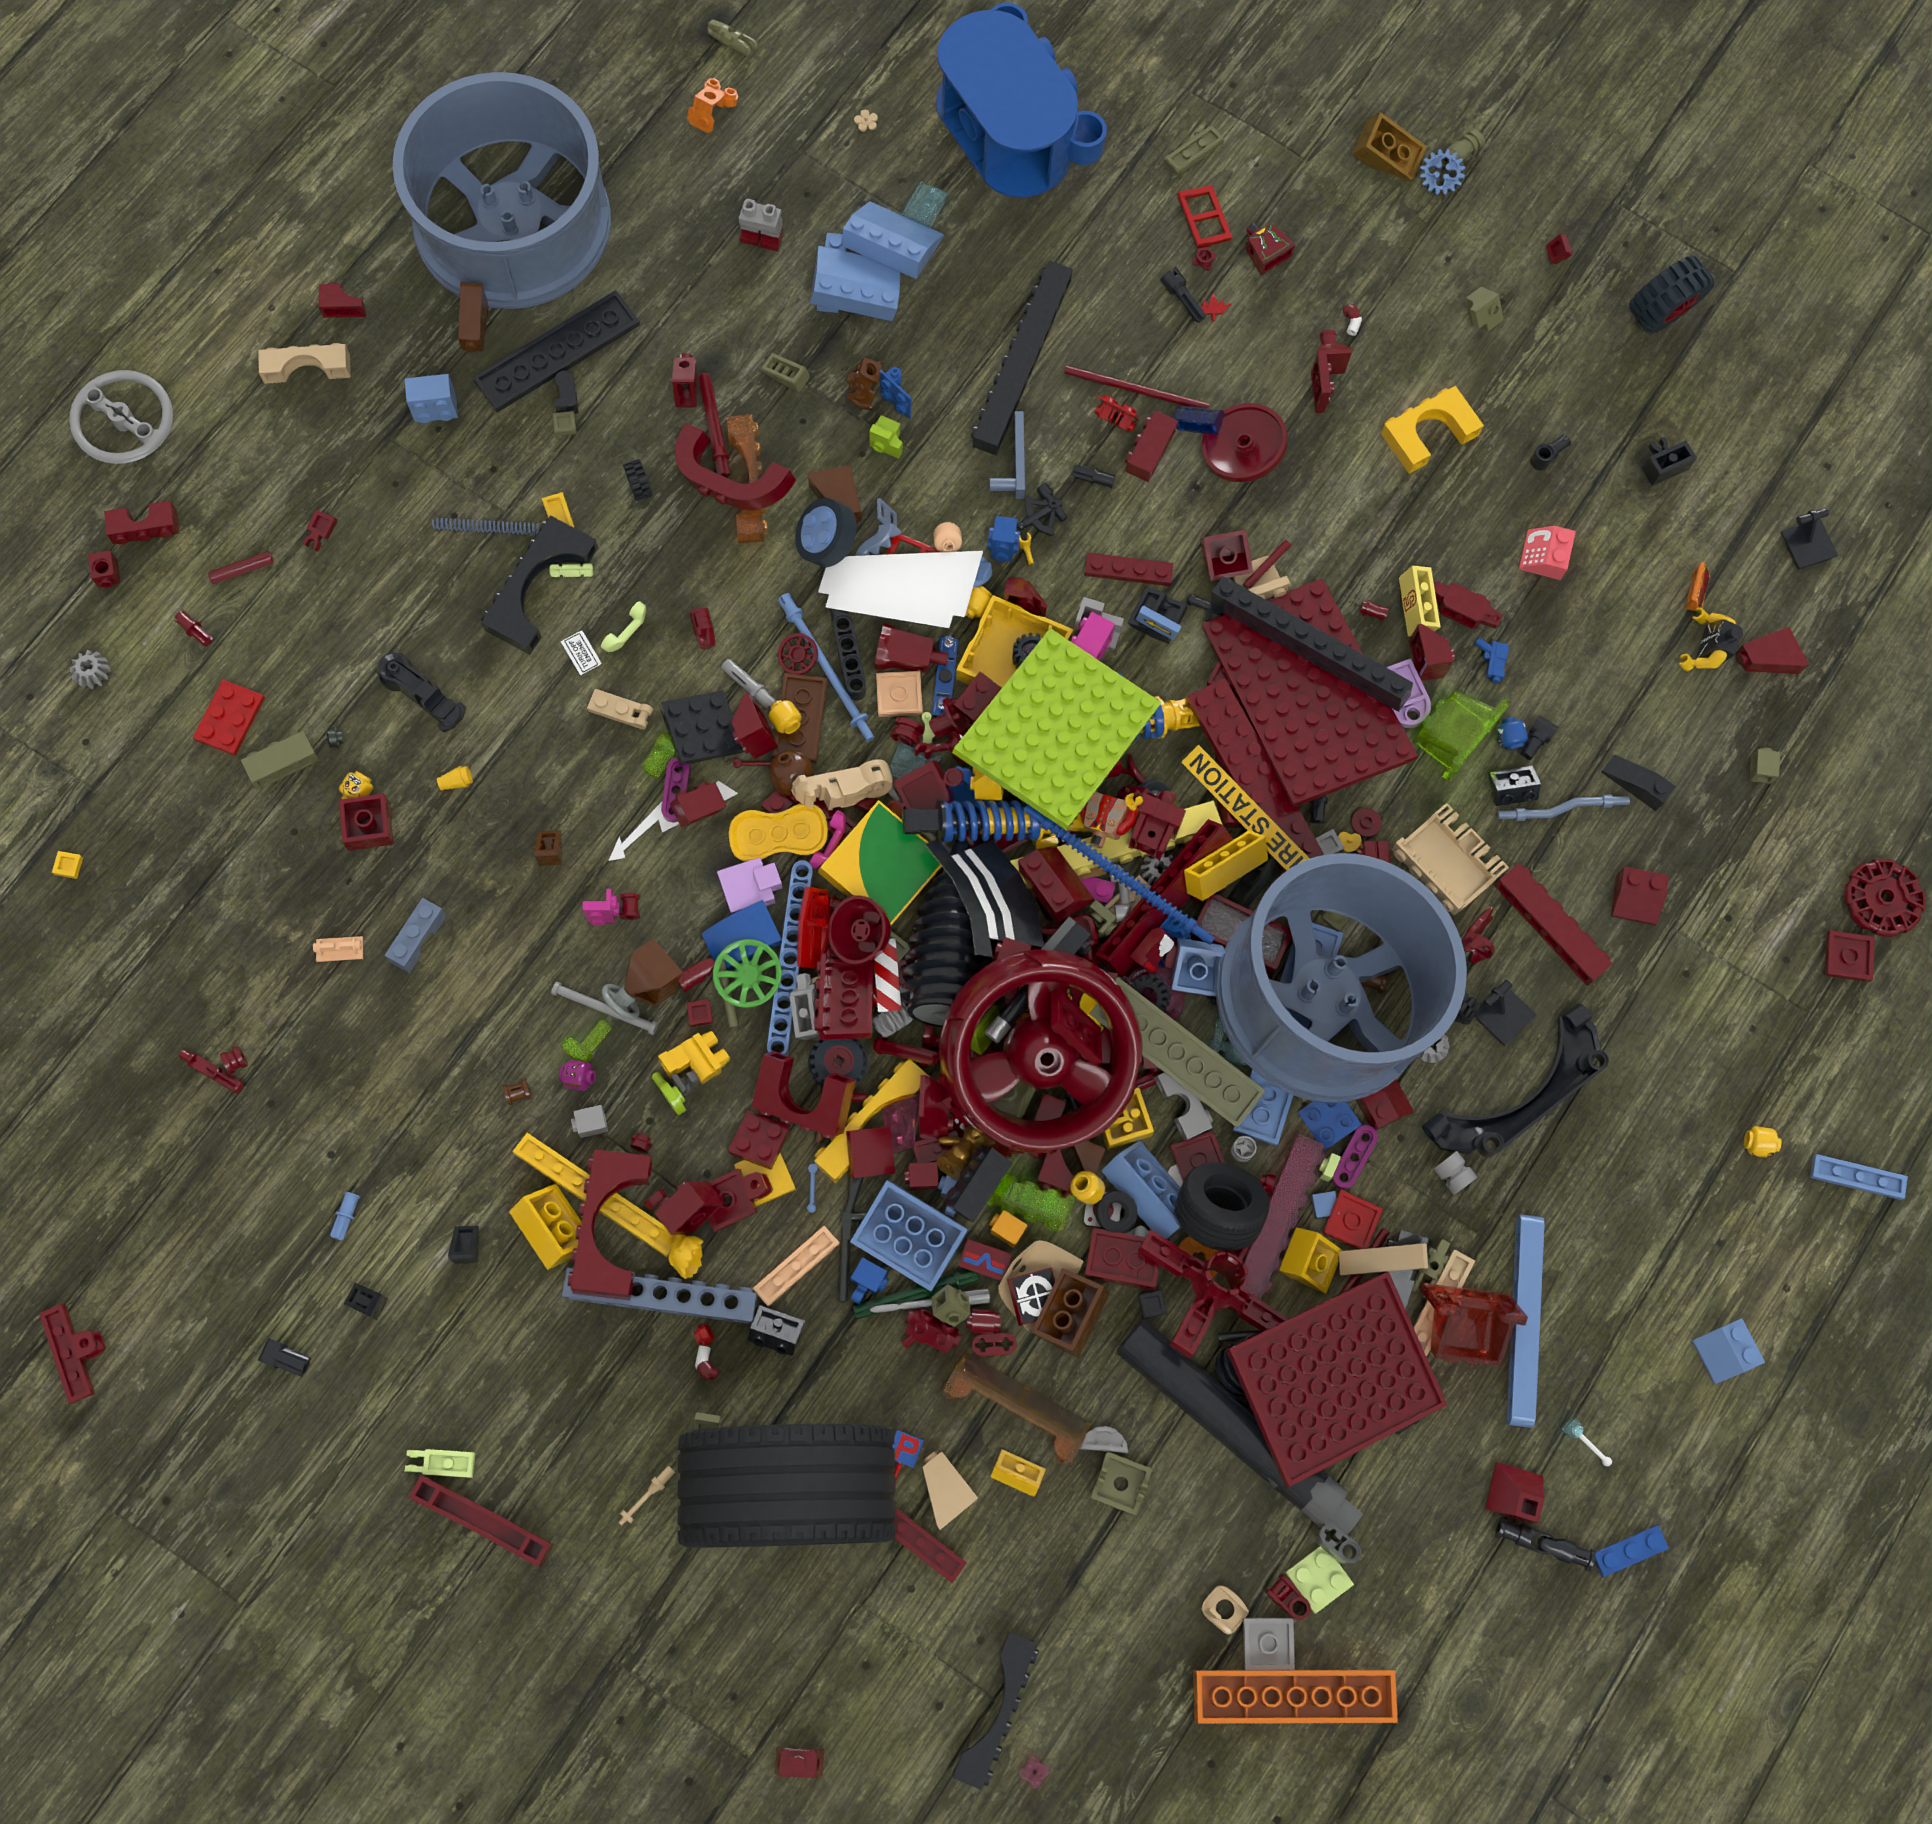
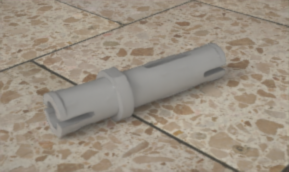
[721,659,777,711]

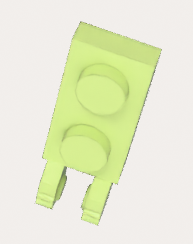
[405,1449,476,1478]

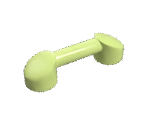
[601,601,646,652]

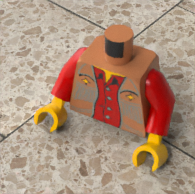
[1080,792,1143,848]

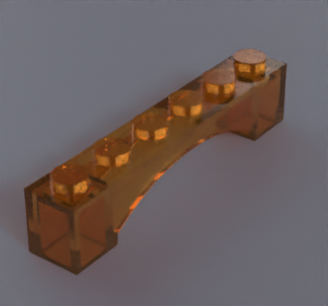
[727,414,768,544]

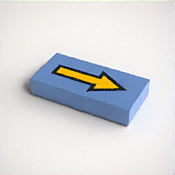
[1136,606,1181,640]

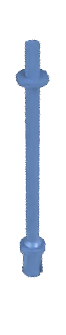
[778,593,875,742]

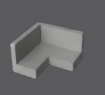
[1073,597,1124,650]

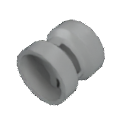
[1230,1136,1257,1163]

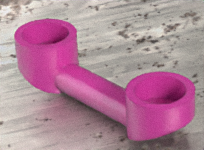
[810,810,846,870]

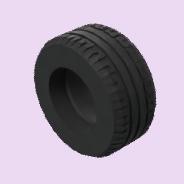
[1175,1162,1270,1251]

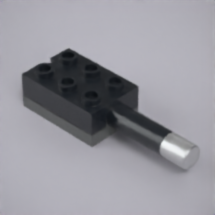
[985,917,1091,1043]

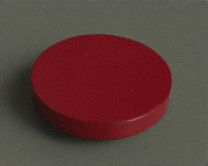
[1351,808,1382,838]

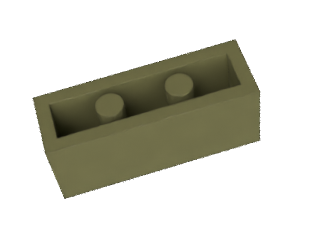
[241,731,320,790]

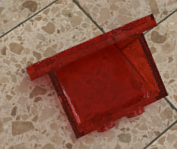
[1421,1283,1528,1366]

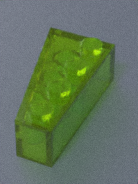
[985,1174,1076,1232]

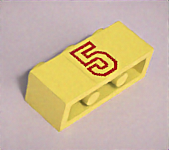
[1399,566,1440,637]

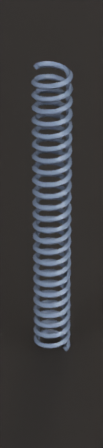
[432,517,539,536]

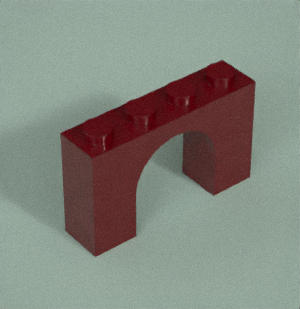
[752,1051,856,1138]

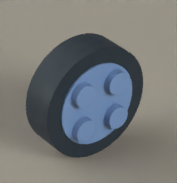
[795,498,857,567]

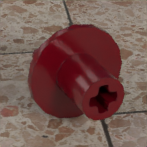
[929,697,973,739]

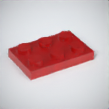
[193,679,265,756]

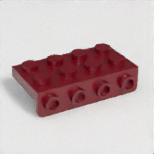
[814,953,874,1040]

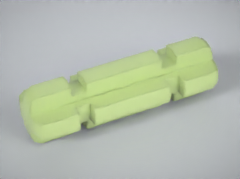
[550,563,593,577]

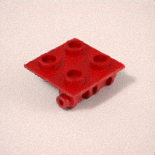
[1094,395,1140,432]

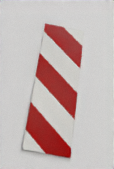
[874,938,901,1012]

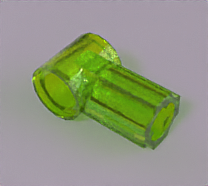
[641,732,677,779]

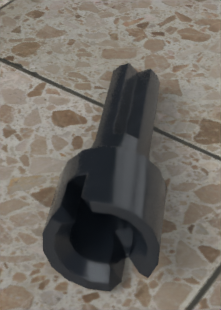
[1160,267,1206,323]

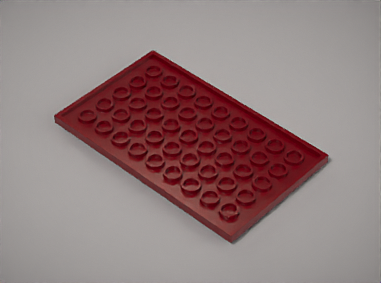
[1202,579,1418,808]

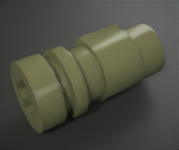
[1443,128,1485,165]

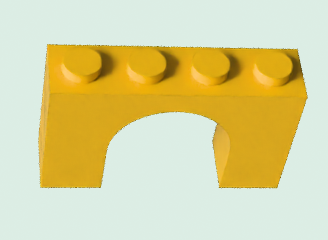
[1381,386,1484,474]

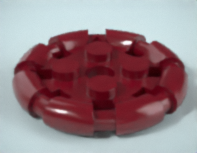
[1844,859,1926,937]

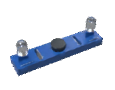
[931,635,959,718]

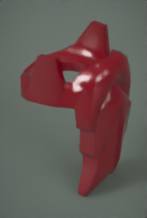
[1462,907,1495,964]

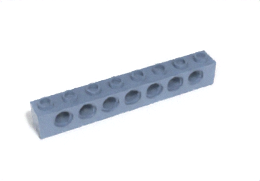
[562,1268,758,1324]

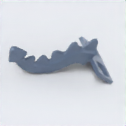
[855,498,901,556]

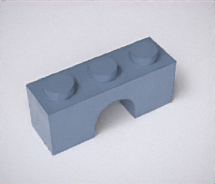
[384,898,447,973]

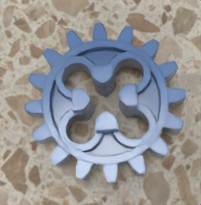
[1420,149,1465,196]

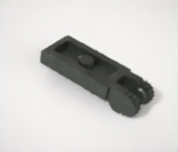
[1228,855,1280,909]

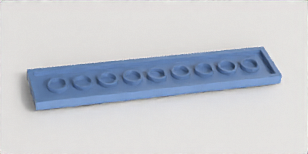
[1233,923,1344,1146]

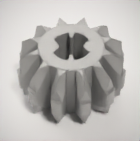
[69,650,111,689]
[1140,853,1173,886]
[873,1002,912,1037]

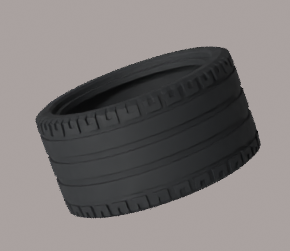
[677,1424,897,1548]

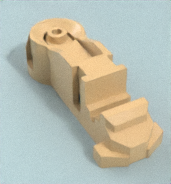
[791,760,893,810]

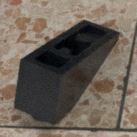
[1601,755,1676,811]

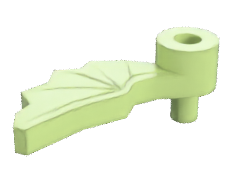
[921,712,935,744]

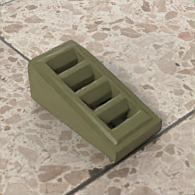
[761,353,810,392]

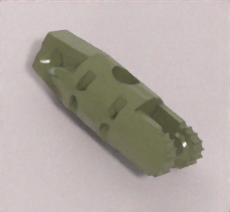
[707,20,758,56]
[1412,1239,1450,1299]

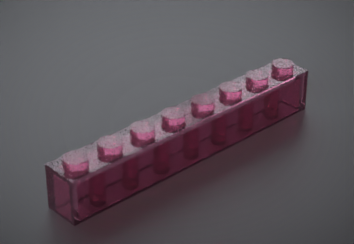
[1227,1134,1326,1313]

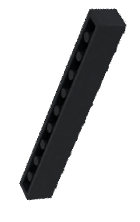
[971,261,1073,456]
[1211,576,1413,712]

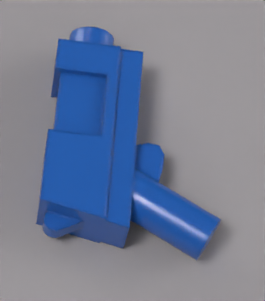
[1475,637,1509,684]

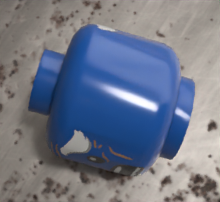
[1496,717,1528,750]

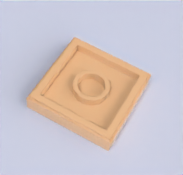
[876,671,923,717]

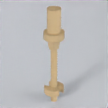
[619,1466,675,1525]

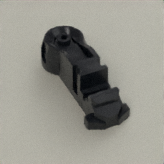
[377,652,466,733]

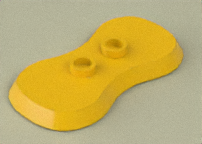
[729,803,828,862]

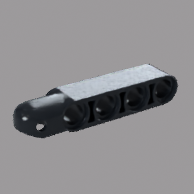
[829,608,866,701]

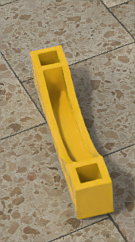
[814,1059,930,1184]

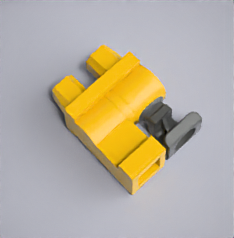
[658,1031,730,1097]

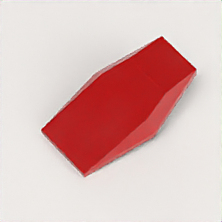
[797,887,831,969]

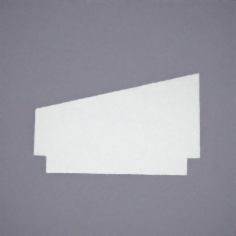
[818,551,983,628]

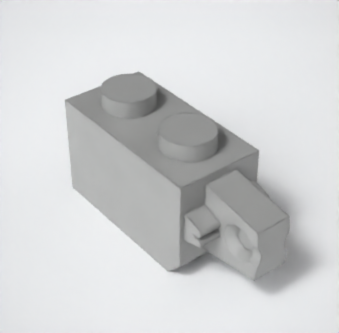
[790,973,820,1040]

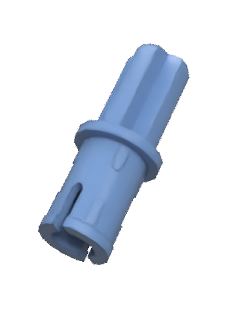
[330,1192,360,1240]

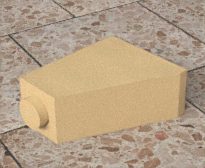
[922,1451,978,1530]

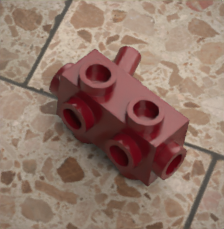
[901,1308,962,1354]

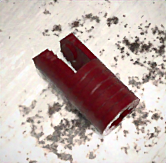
[679,958,715,992]

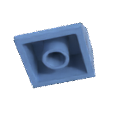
[1171,938,1226,997]
[1692,1319,1765,1384]

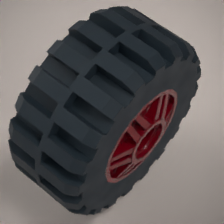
[1629,255,1714,333]

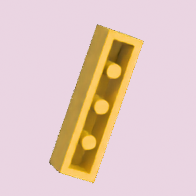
[1184,830,1268,901]

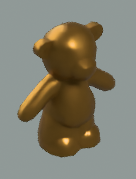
[937,1124,995,1180]

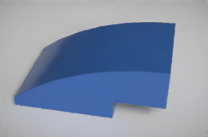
[701,900,782,971]

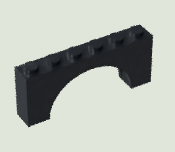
[481,515,599,655]

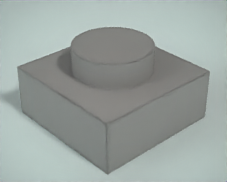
[1315,829,1345,855]

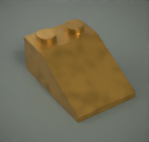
[1352,112,1427,182]

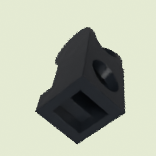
[554,371,579,414]

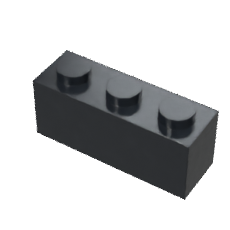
[943,1144,1012,1223]

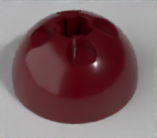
[828,895,891,964]

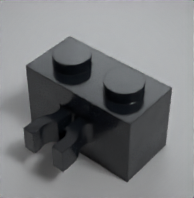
[1642,437,1697,486]

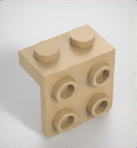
[1232,556,1290,599]

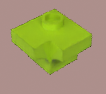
[869,415,902,459]

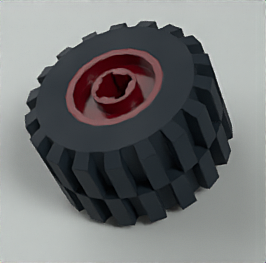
[808,1039,868,1087]

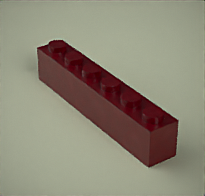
[1494,863,1613,986]

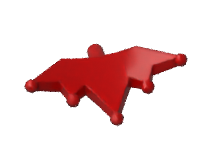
[1199,293,1232,321]

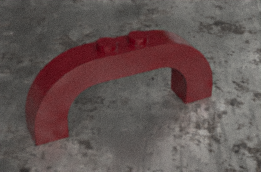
[675,423,796,510]

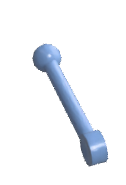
[807,1164,818,1213]

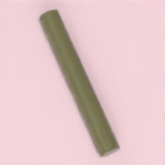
[715,959,739,1028]

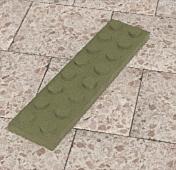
[1089,977,1266,1128]

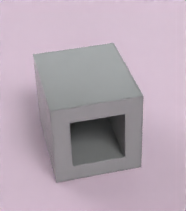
[571,1105,608,1138]

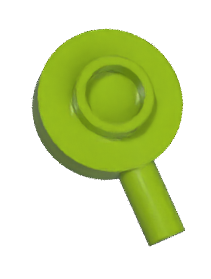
[652,1072,686,1116]

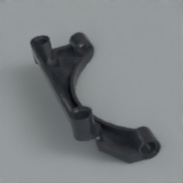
[1422,1003,1609,1158]

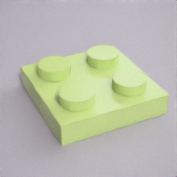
[1284,1546,1354,1614]

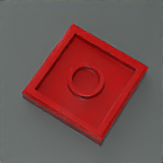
[1322,1189,1383,1250]

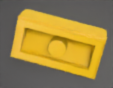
[991,1449,1046,1496]

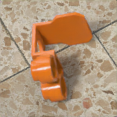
[687,78,738,133]

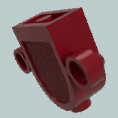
[886,761,964,818]

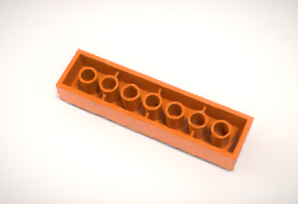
[1193,1670,1398,1723]

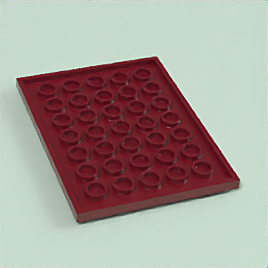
[1226,1271,1447,1487]

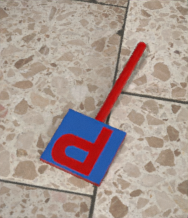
[892,1430,924,1482]

